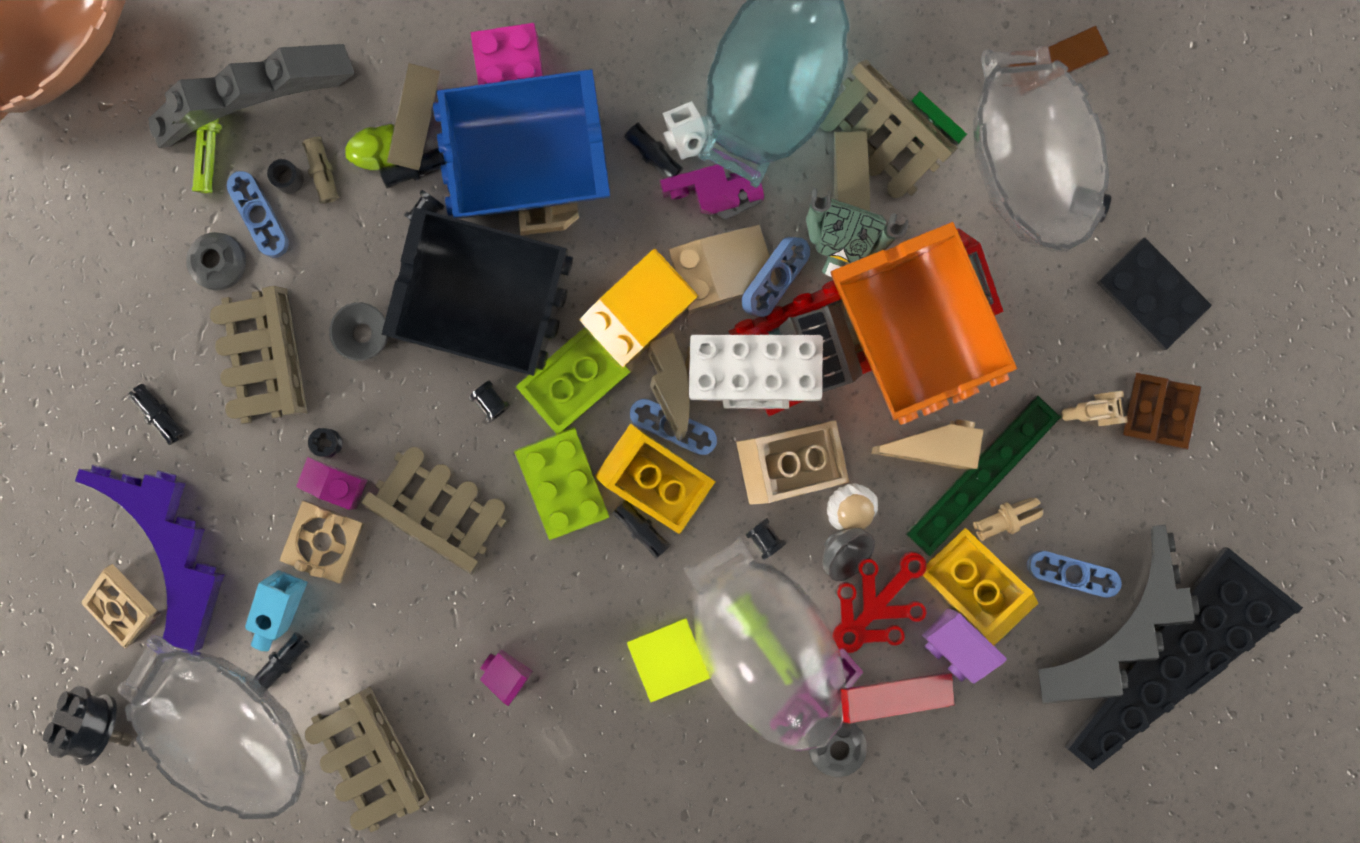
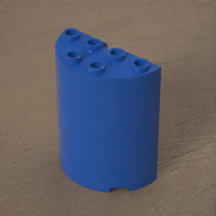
[433,69,610,219]

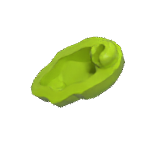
[345,124,394,170]

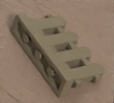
[819,59,958,198]
[210,286,308,424]
[361,447,506,575]
[305,686,430,833]

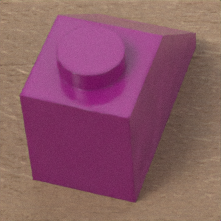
[296,457,368,510]
[480,650,533,706]

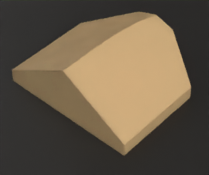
[519,203,579,235]

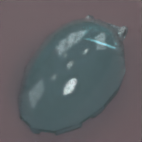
[698,0,850,188]

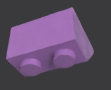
[922,608,1007,684]

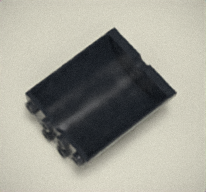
[381,207,573,376]

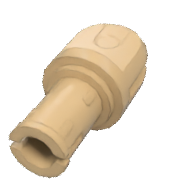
[973,497,1044,541]

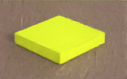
[627,618,710,702]

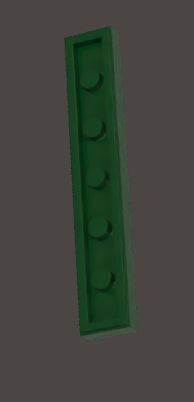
[905,395,1061,556]

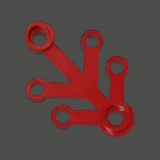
[832,551,927,653]

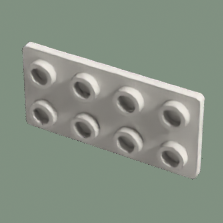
[689,335,823,409]

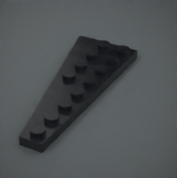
[1065,547,1303,770]

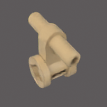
[1061,391,1128,426]

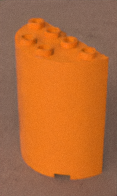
[830,222,1017,425]

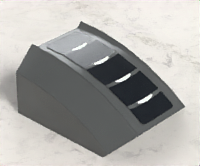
[779,305,863,393]

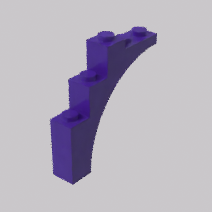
[75,465,224,652]

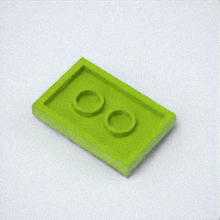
[516,327,631,434]
[514,427,609,540]

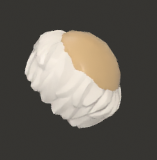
[827,483,878,530]

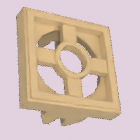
[279,501,364,583]
[81,564,161,649]

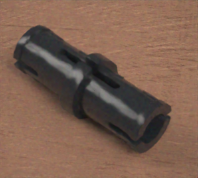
[624,122,683,179]
[379,147,446,189]
[127,384,185,445]
[612,500,671,559]
[250,632,310,693]

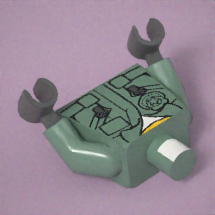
[806,188,909,277]

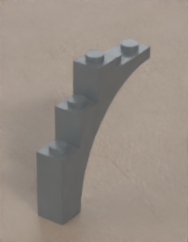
[148,44,355,148]
[1038,525,1199,704]

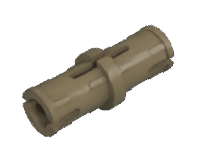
[302,137,340,204]

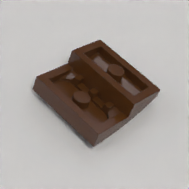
[1123,373,1202,450]

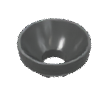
[186,232,246,291]
[329,302,388,361]
[823,528,875,582]
[808,717,867,777]

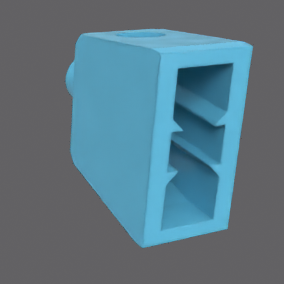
[245,570,308,651]

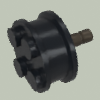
[43,686,133,766]

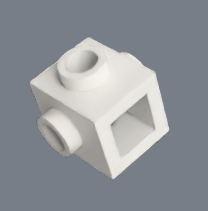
[662,101,712,160]

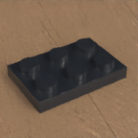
[1097,237,1212,351]

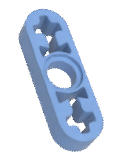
[227,171,289,258]
[742,237,810,317]
[630,399,717,455]
[1027,551,1122,598]

